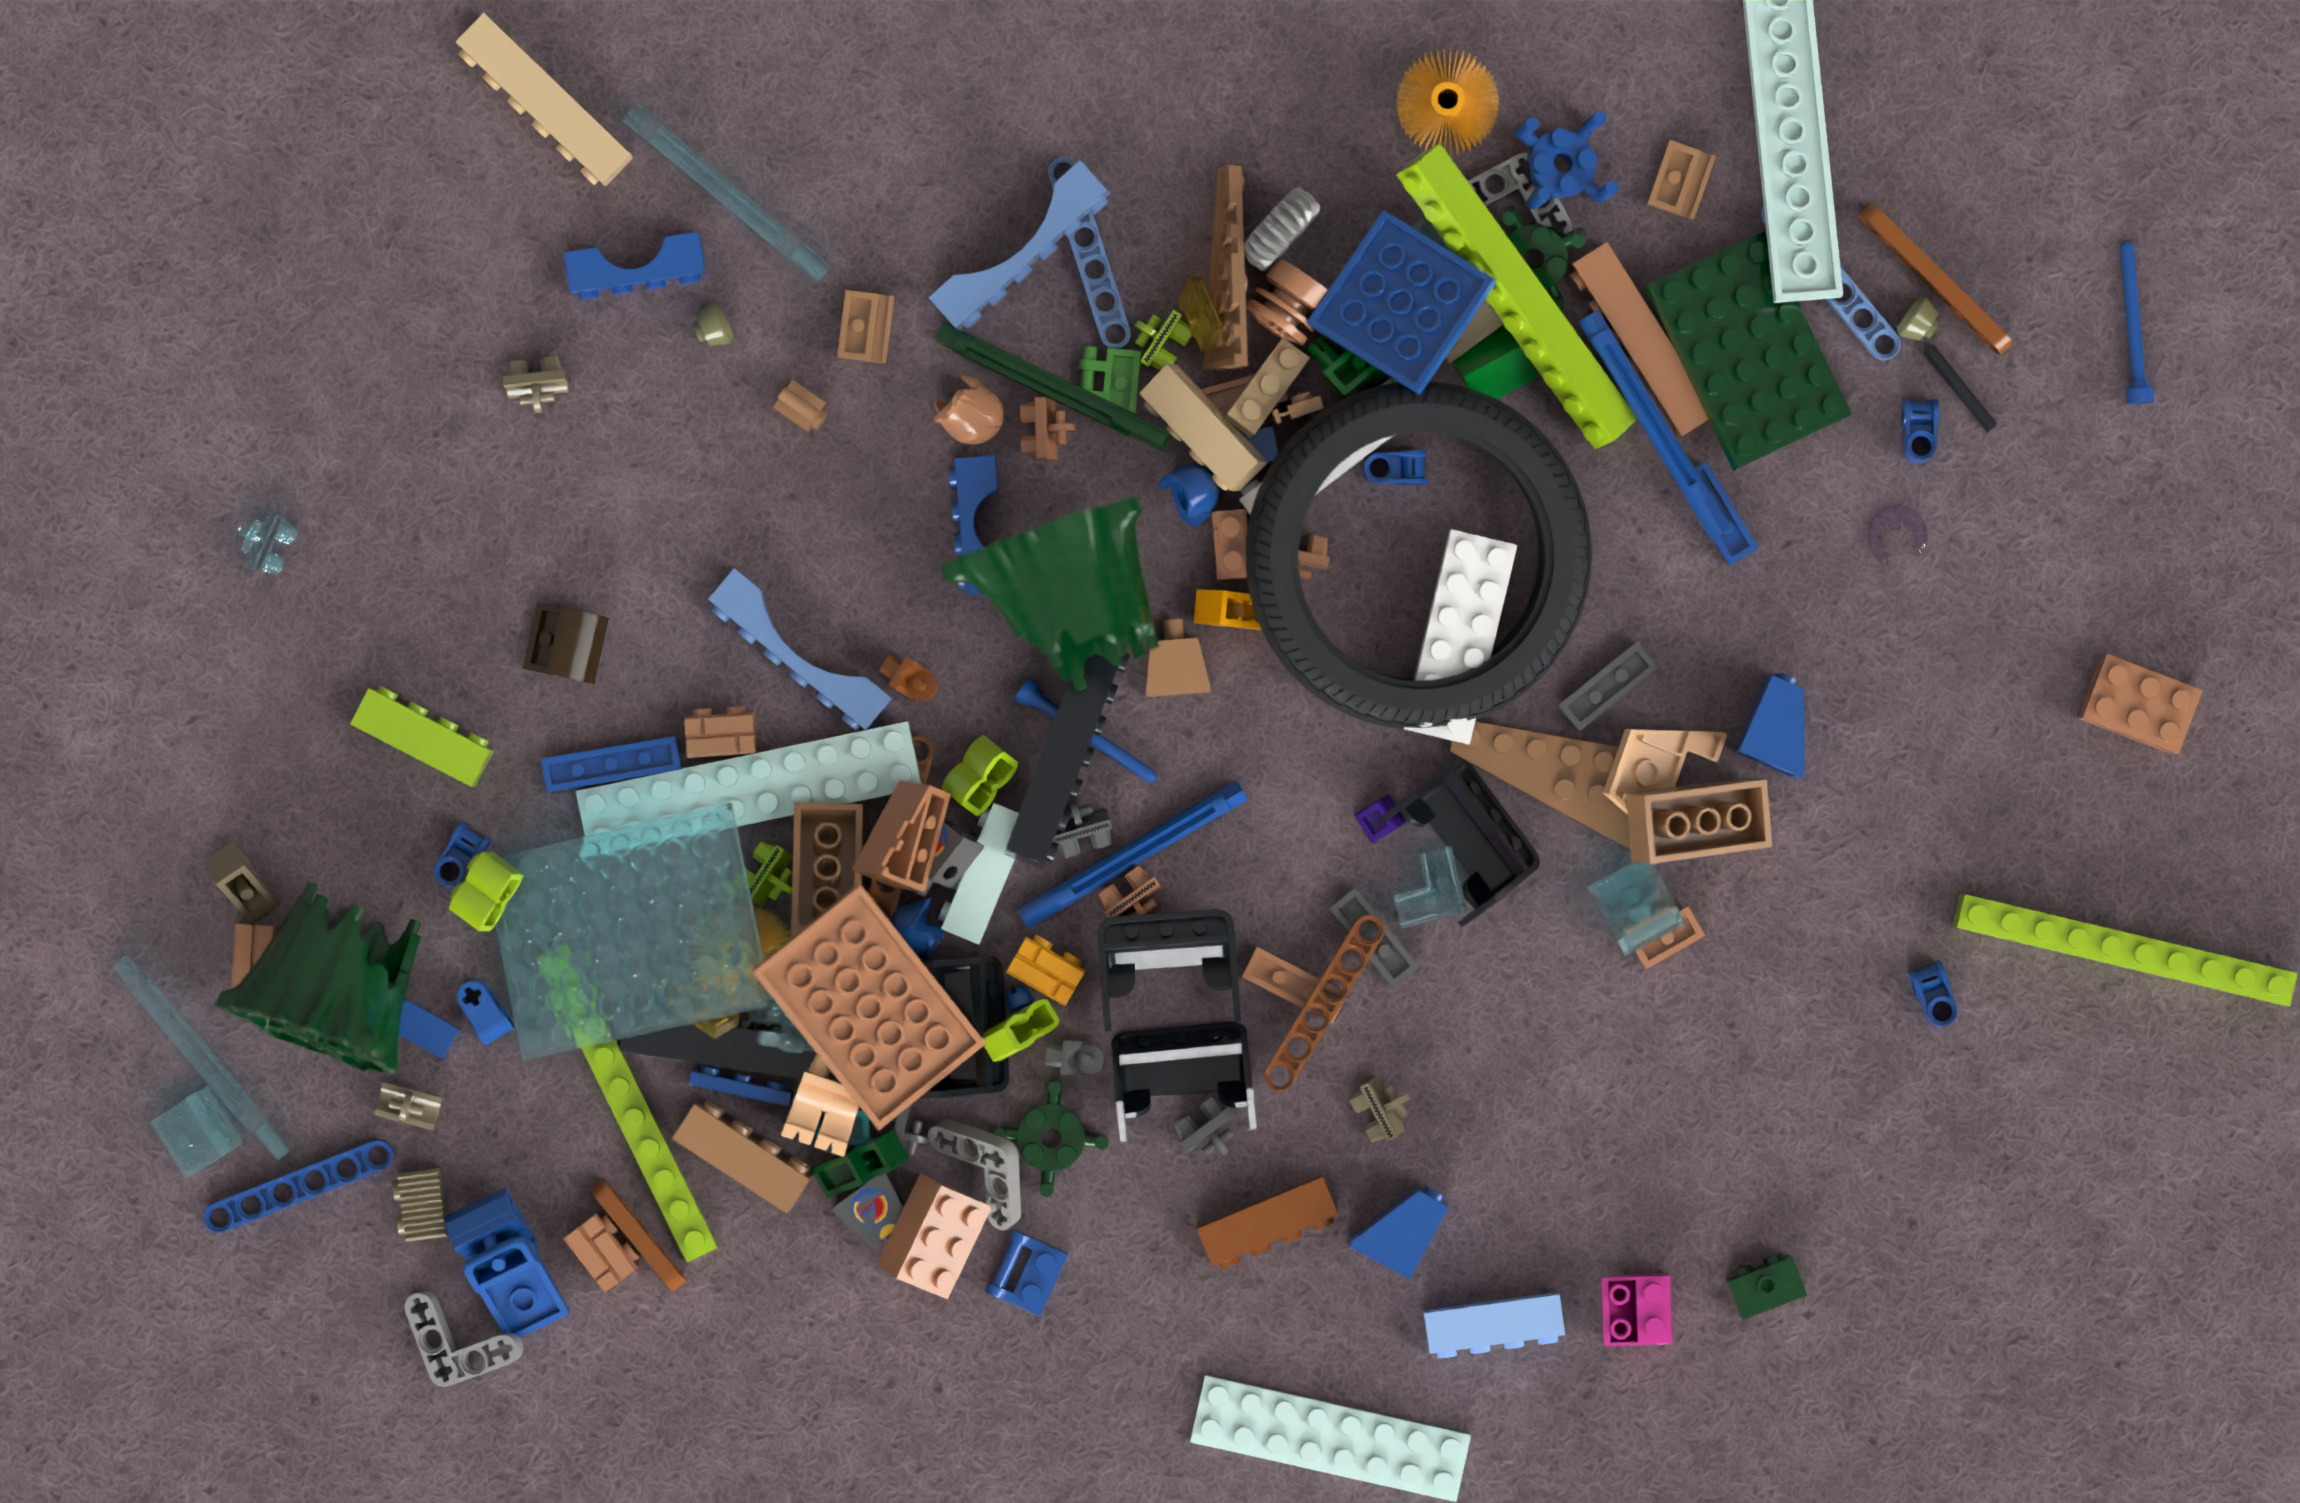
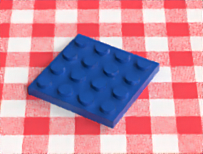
[1306,210,1497,395]

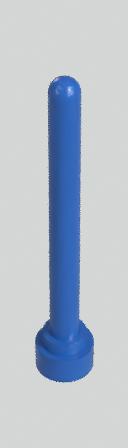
[2120,241,2154,404]
[1013,677,1157,783]

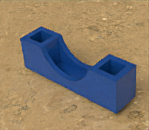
[564,232,707,300]
[949,455,999,596]

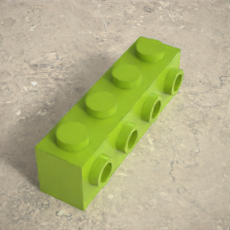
[350,686,494,787]

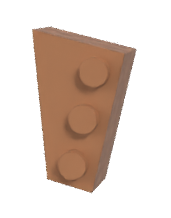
[851,781,951,893]

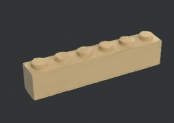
[456,13,633,187]

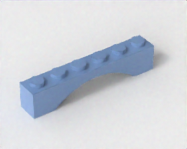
[929,160,1111,329]
[708,568,893,731]

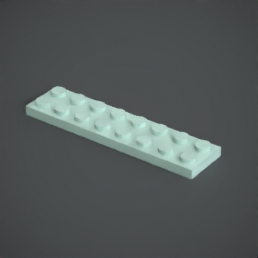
[1190,1375,1471,1502]

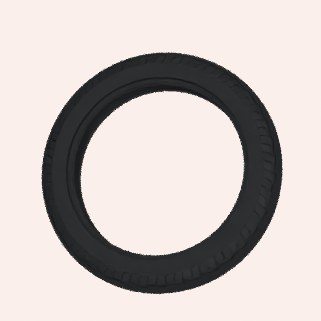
[1245,381,1592,729]

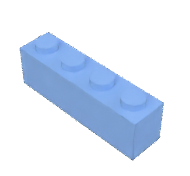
[1423,1292,1565,1358]

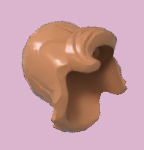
[933,374,1004,445]

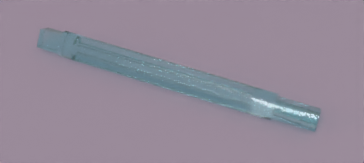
[623,103,832,284]
[113,954,291,1162]

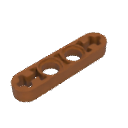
[590,1178,687,1292]

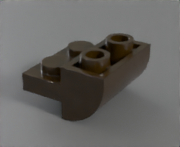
[523,602,609,684]

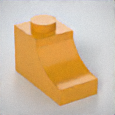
[1194,589,1261,630]

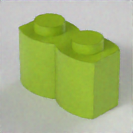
[942,735,1019,816]
[449,852,524,932]
[981,999,1060,1061]

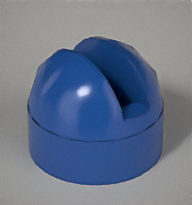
[1006,985,1035,1012]

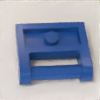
[985,1229,1068,1316]

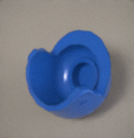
[1158,464,1220,526]
[890,897,944,960]

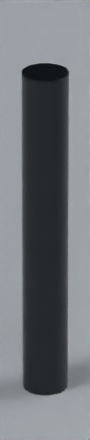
[1924,345,1997,432]

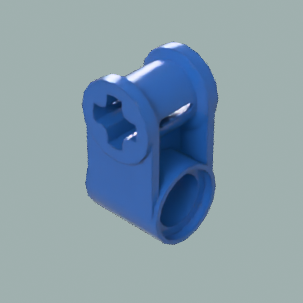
[1901,398,1939,464]
[1362,450,1428,486]
[434,821,491,888]
[1907,960,1958,1027]
[457,979,515,1046]

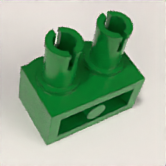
[1307,337,1387,400]

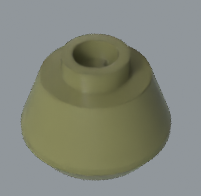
[1896,297,1940,341]
[692,301,734,346]

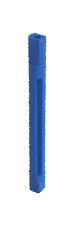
[1578,310,1731,541]
[1017,780,1248,929]

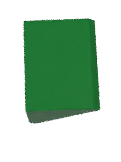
[1452,325,1538,399]

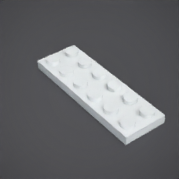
[1403,529,1517,745]

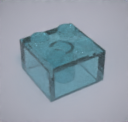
[1588,862,1685,956]

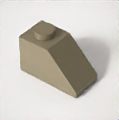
[205,841,278,924]

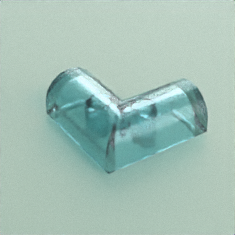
[1393,846,1468,929]

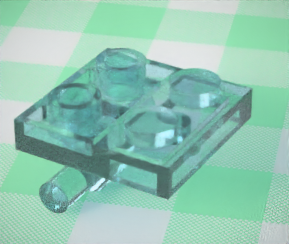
[747,1001,816,1054]
[150,1085,246,1179]

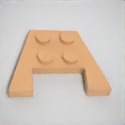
[1603,729,1727,815]

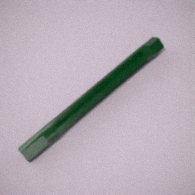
[935,323,1170,451]

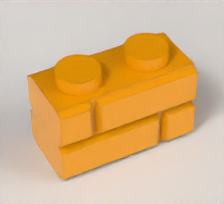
[1006,934,1086,1006]

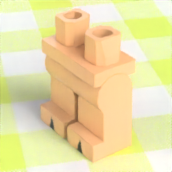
[781,1054,859,1157]

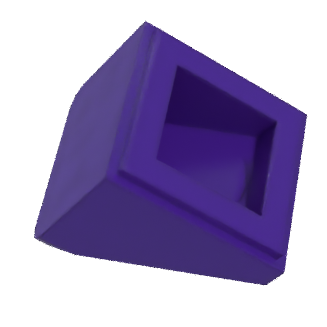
[1355,794,1406,844]

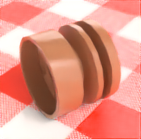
[1246,258,1328,346]

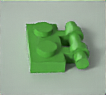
[1077,346,1141,415]

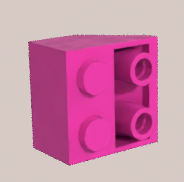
[1601,1273,1672,1346]

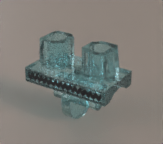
[237,511,299,575]

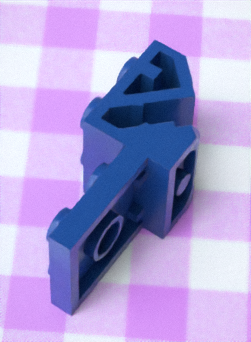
[445,1187,570,1338]

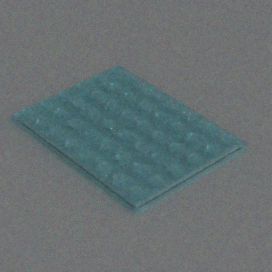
[496,803,772,1061]

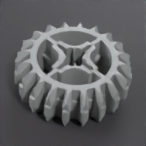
[1244,187,1320,271]

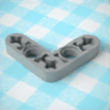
[1468,152,1572,235]
[928,1119,1021,1231]
[405,1290,523,1387]

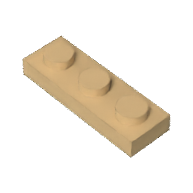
[1224,339,1310,438]

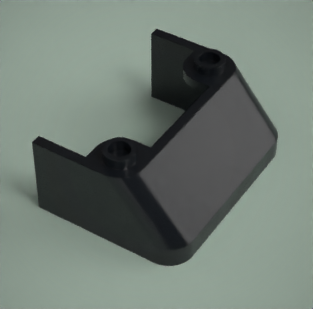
[1380,759,1540,927]
[1097,909,1241,1032]
[918,956,1009,1099]
[1111,1022,1257,1142]

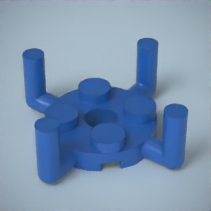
[1515,111,1619,210]

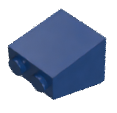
[1733,672,1805,779]
[1347,1185,1449,1280]

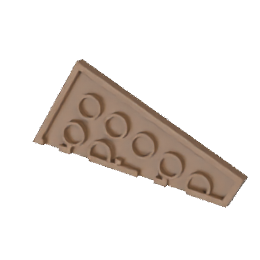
[1202,165,1248,371]
[1449,721,1631,850]

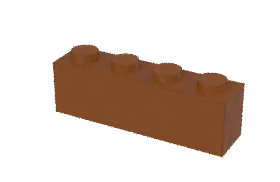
[1196,1175,1339,1269]

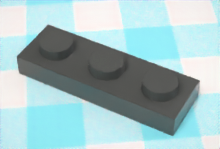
[1557,641,1659,732]
[1329,887,1419,988]

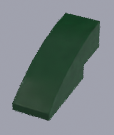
[811,1129,910,1198]

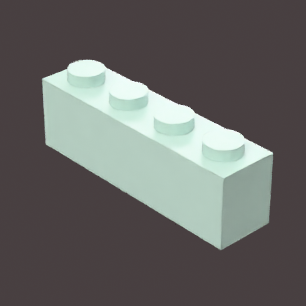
[938,803,1019,944]

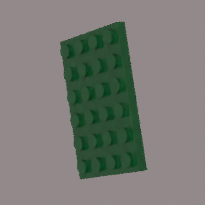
[1645,231,1852,471]

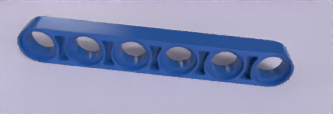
[203,1140,395,1233]

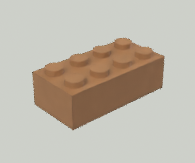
[1626,777,1772,864]
[791,802,863,937]
[672,1100,813,1214]

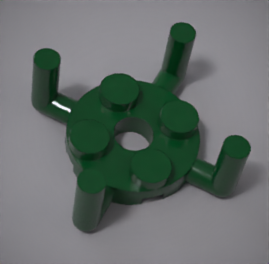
[1502,205,1587,312]
[993,1080,1109,1197]

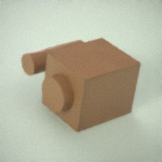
[773,380,828,433]

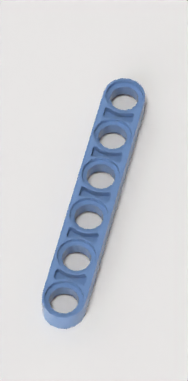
[1048,157,1131,349]
[1760,206,1901,361]

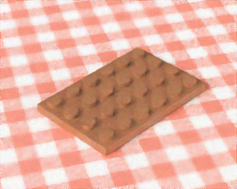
[751,883,986,1130]

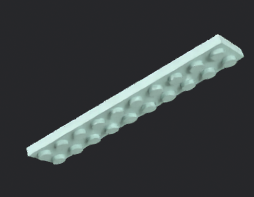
[1743,0,1843,303]
[576,721,922,858]

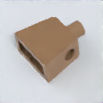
[1146,619,1211,697]

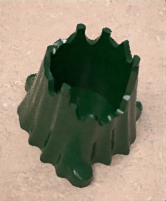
[940,496,1160,692]
[215,882,421,1075]

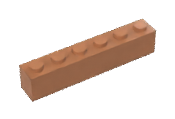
[1569,242,1708,438]

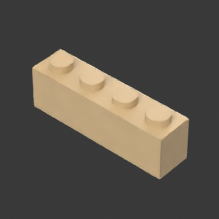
[1139,364,1268,491]

